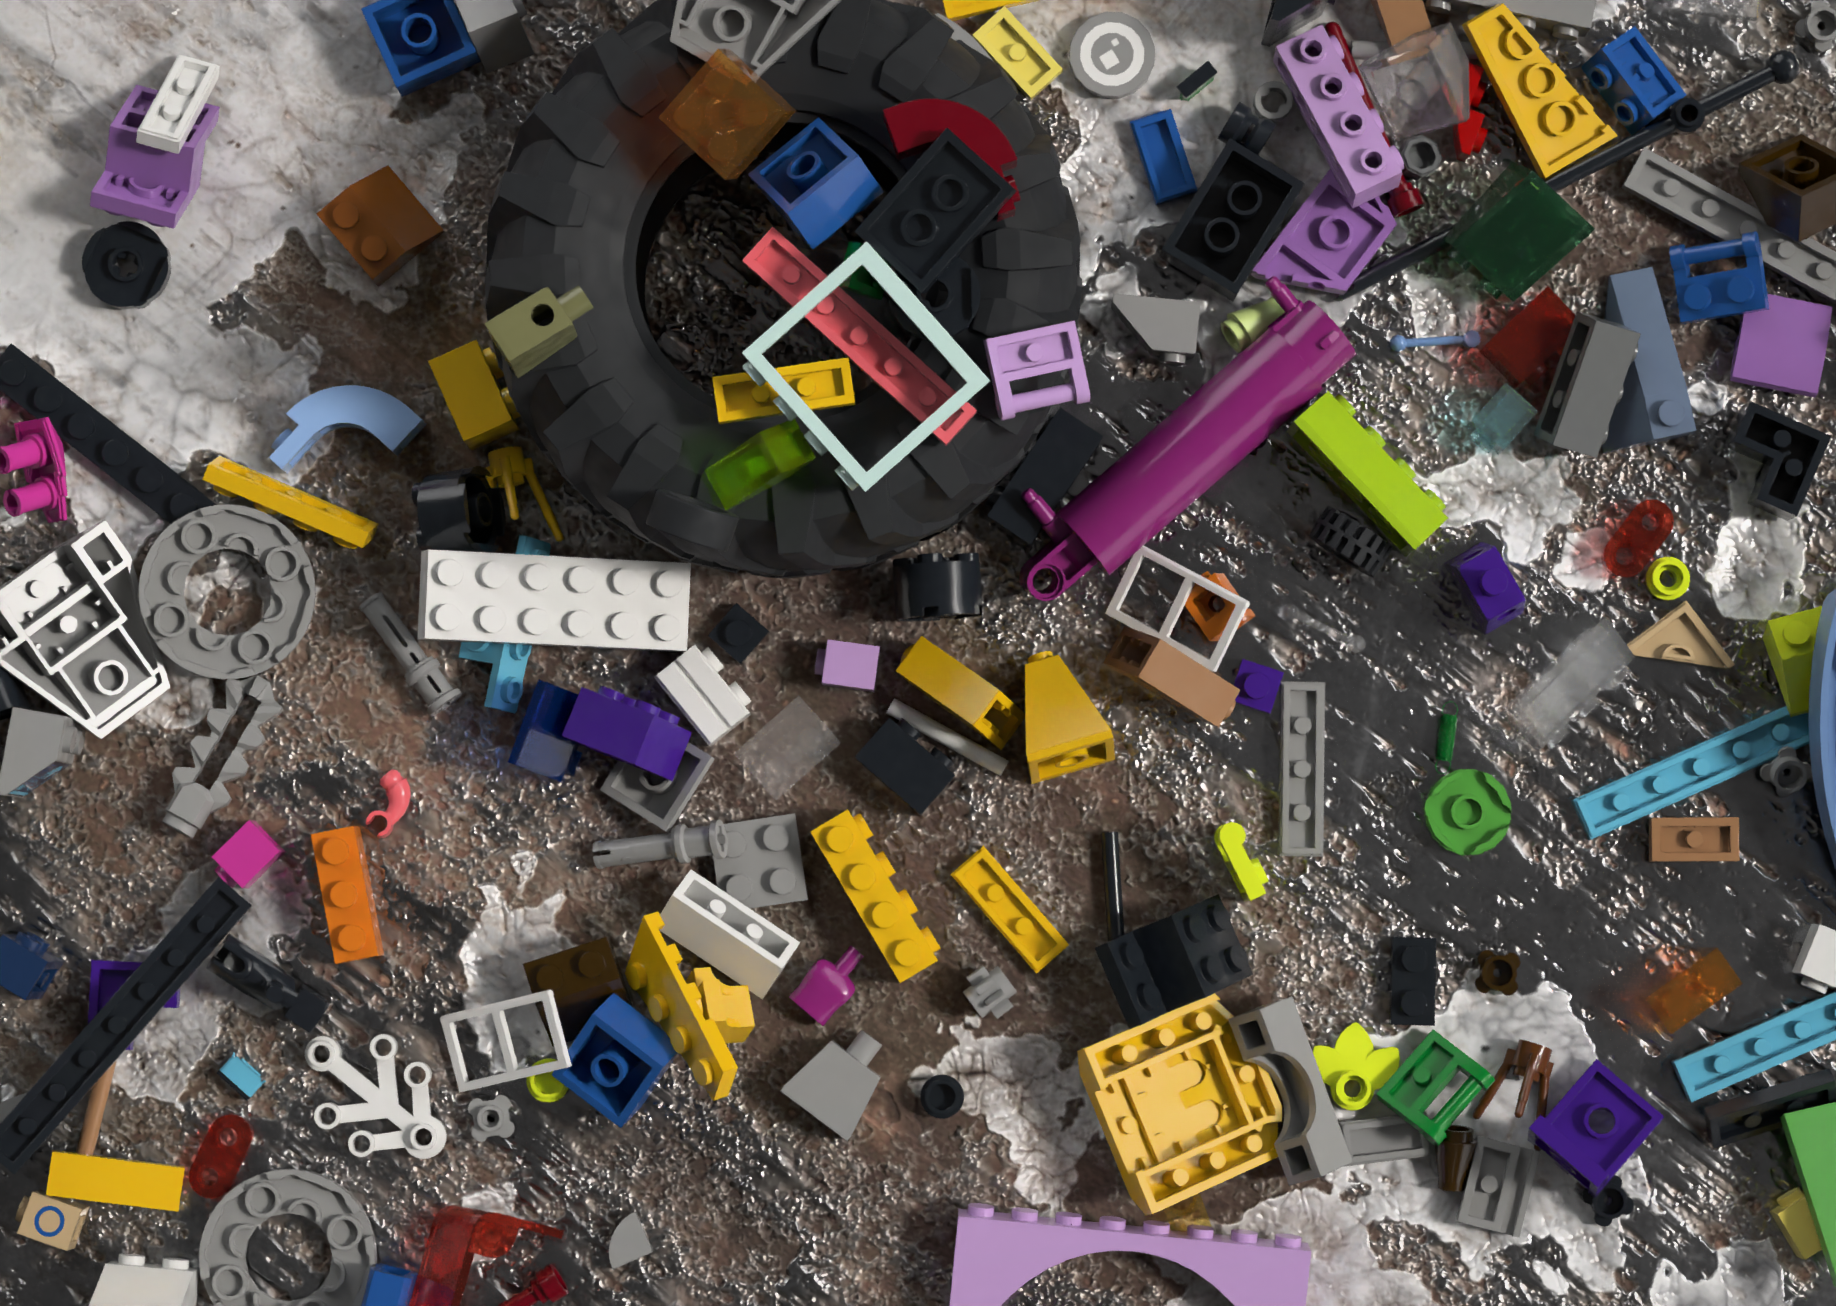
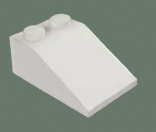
[89,1254,200,1306]

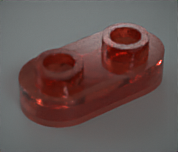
[1601,500,1674,579]
[189,1114,254,1198]

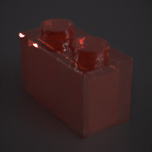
[1480,286,1575,388]

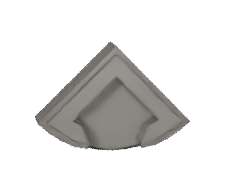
[609,1211,653,1270]

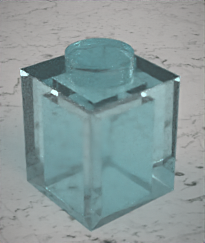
[1466,383,1539,455]

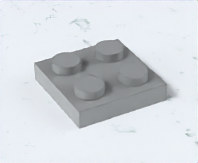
[713,813,808,909]

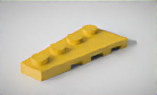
[1462,3,1618,178]
[625,911,738,1101]

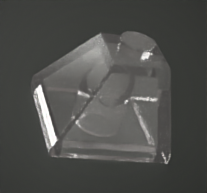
[1358,22,1470,142]

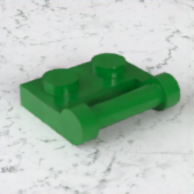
[1377,1029,1495,1146]

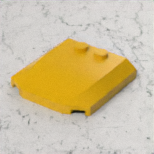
[1077,993,1283,1216]

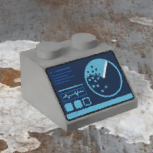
[0,707,85,798]

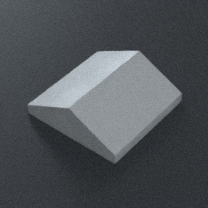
[600,742,715,833]

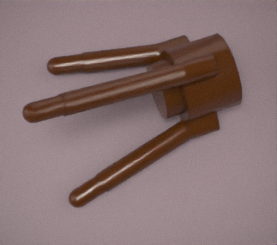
[1472,1039,1554,1151]

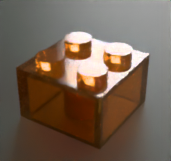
[658,49,796,180]

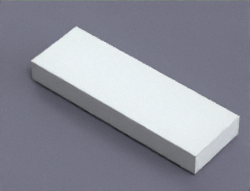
[136,55,220,154]

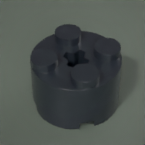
[411,466,506,553]
[893,553,983,622]

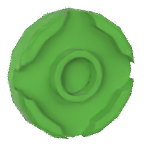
[1424,769,1511,855]

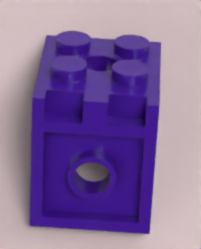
[1527,1059,1664,1197]

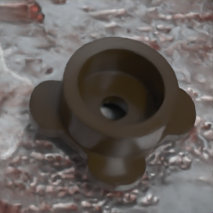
[1475,950,1521,996]

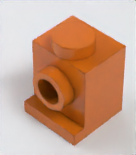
[1185,571,1255,641]

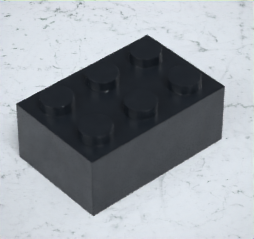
[1159,138,1305,302]

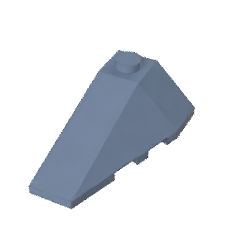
[1601,267,1696,454]

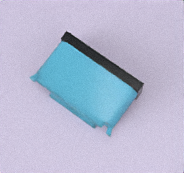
[217,1052,267,1101]

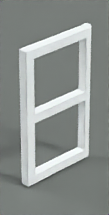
[1105,545,1250,672]
[440,990,572,1093]

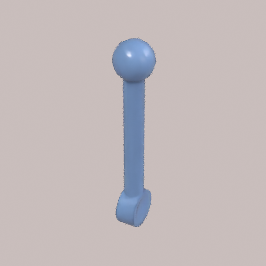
[1390,330,1481,352]

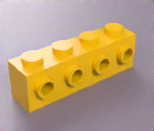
[810,809,941,983]

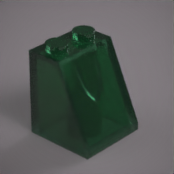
[1442,161,1595,302]

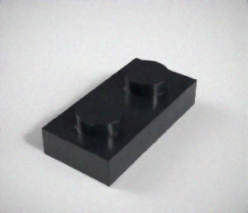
[1389,937,1436,1026]

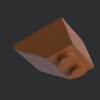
[316,165,445,287]

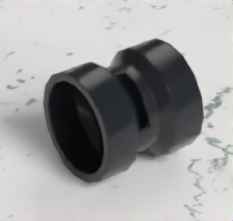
[1217,102,1277,155]

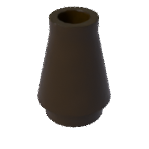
[1434,1124,1477,1192]

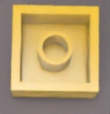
[428,340,520,450]

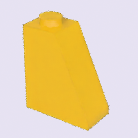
[896,636,1025,750]

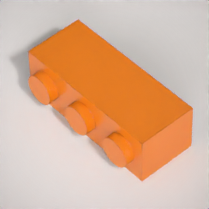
[311,826,384,964]

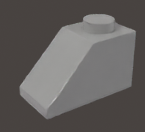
[1111,294,1201,365]

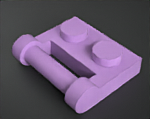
[983,320,1090,421]

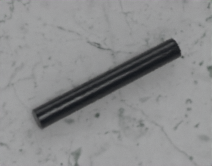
[1101,832,1125,941]

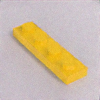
[202,456,379,549]

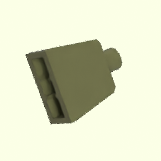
[484,285,594,378]

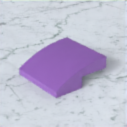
[1730,294,1832,398]

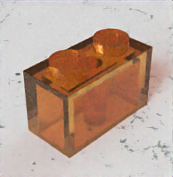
[1637,947,1743,1034]

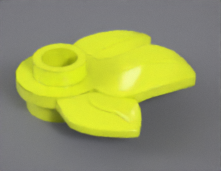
[1313,1022,1400,1110]

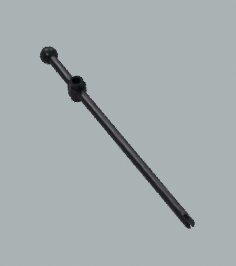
[1330,50,1800,302]

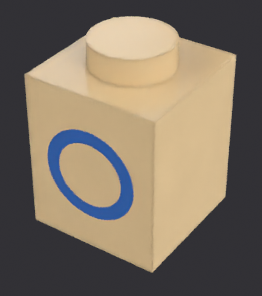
[15,1189,90,1251]

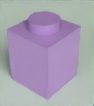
[815,639,880,692]

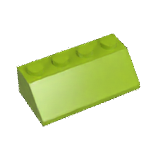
[1287,391,1448,557]

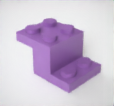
[90,85,220,229]

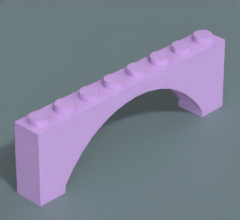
[949,1203,1311,1306]

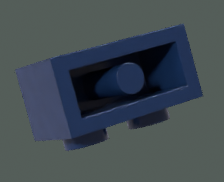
[0,931,64,1000]

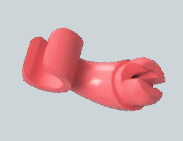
[366,769,411,838]

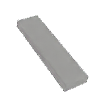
[1278,681,1325,857]

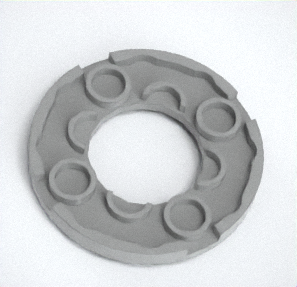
[139,504,316,679]
[199,1168,377,1306]

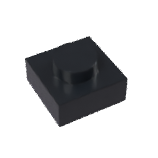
[708,603,770,665]

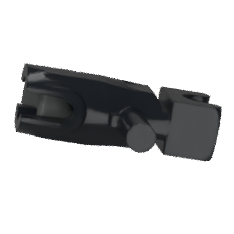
[206,933,329,1033]

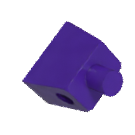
[1444,542,1526,635]

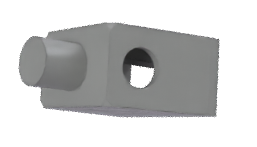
[780,1030,882,1141]

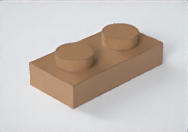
[1649,817,1740,862]

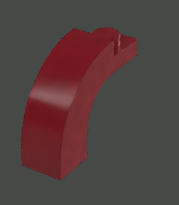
[883,99,1021,222]

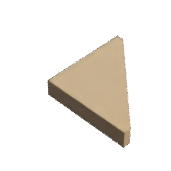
[1620,601,1735,669]

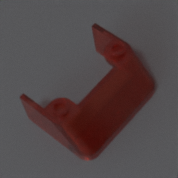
[409,1205,567,1306]

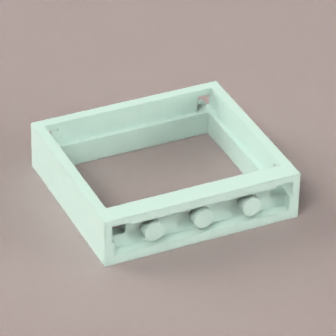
[742,242,990,492]

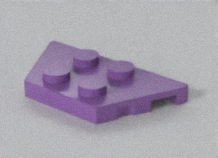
[1250,168,1397,295]

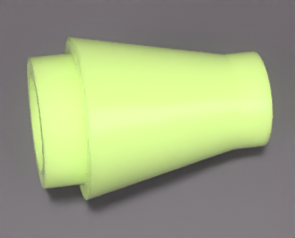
[1221,297,1285,353]

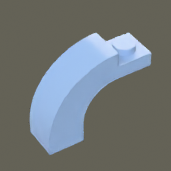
[269,385,427,474]

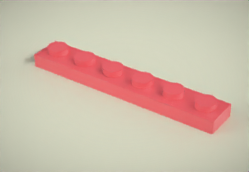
[742,227,977,446]

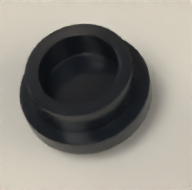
[920,1074,964,1119]

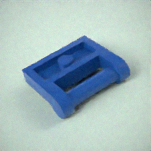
[1669,231,1770,324]

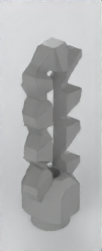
[162,675,283,839]

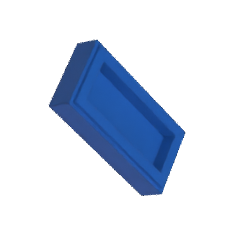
[1129,109,1198,206]

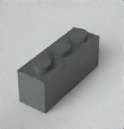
[1533,311,1641,458]

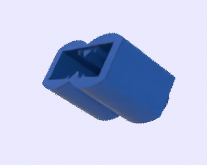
[361,1263,418,1306]

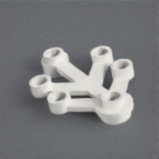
[305,1034,447,1159]

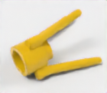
[486,446,564,542]

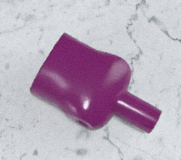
[788,946,864,1026]

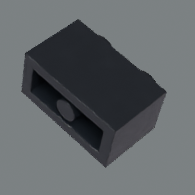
[855,718,955,816]

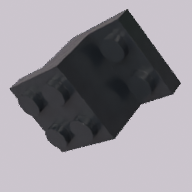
[1095,894,1253,1029]

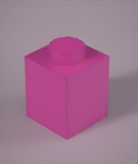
[212,820,286,889]

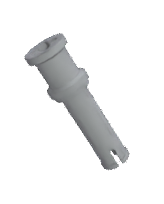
[359,592,462,717]
[592,819,728,869]

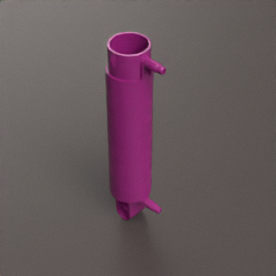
[1019,276,1356,601]

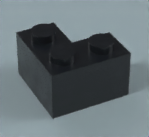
[1724,401,1831,521]

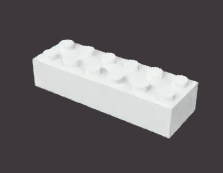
[417,549,691,652]

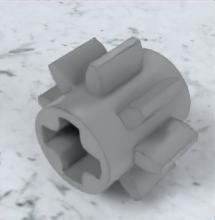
[963,965,1017,1019]

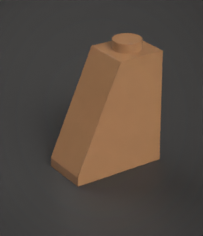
[1103,626,1240,728]

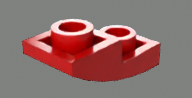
[1453,62,1488,162]

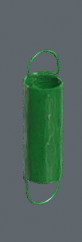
[1435,701,1458,774]

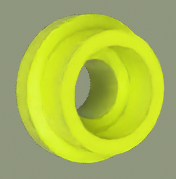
[1645,557,1690,601]

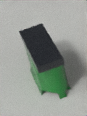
[1176,61,1218,101]

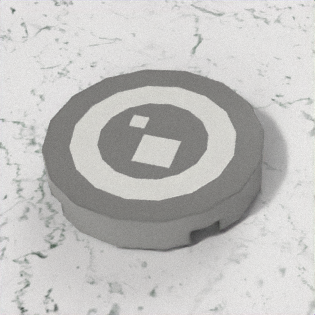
[1069,12,1155,99]

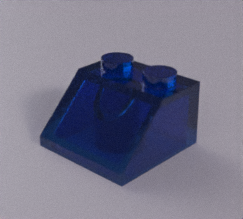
[508,679,583,783]

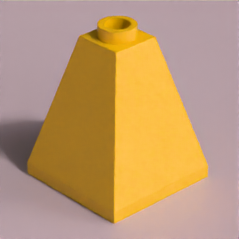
[1025,651,1115,784]

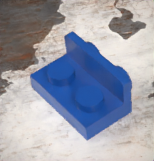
[1581,26,1686,135]

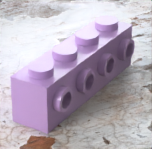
[1273,25,1404,209]

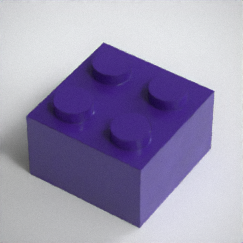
[562,685,692,781]

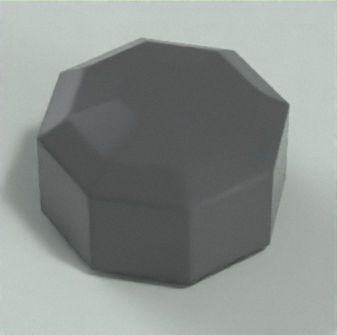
[1399,135,1442,181]

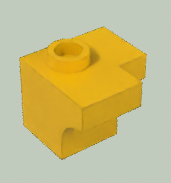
[685,967,755,1043]

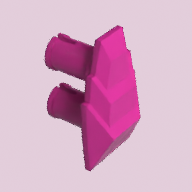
[0,417,68,523]

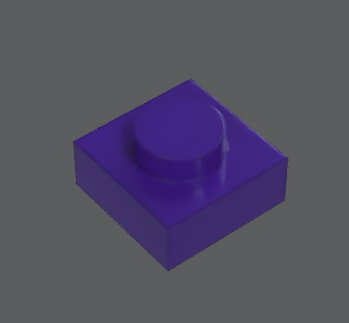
[1233,659,1284,714]

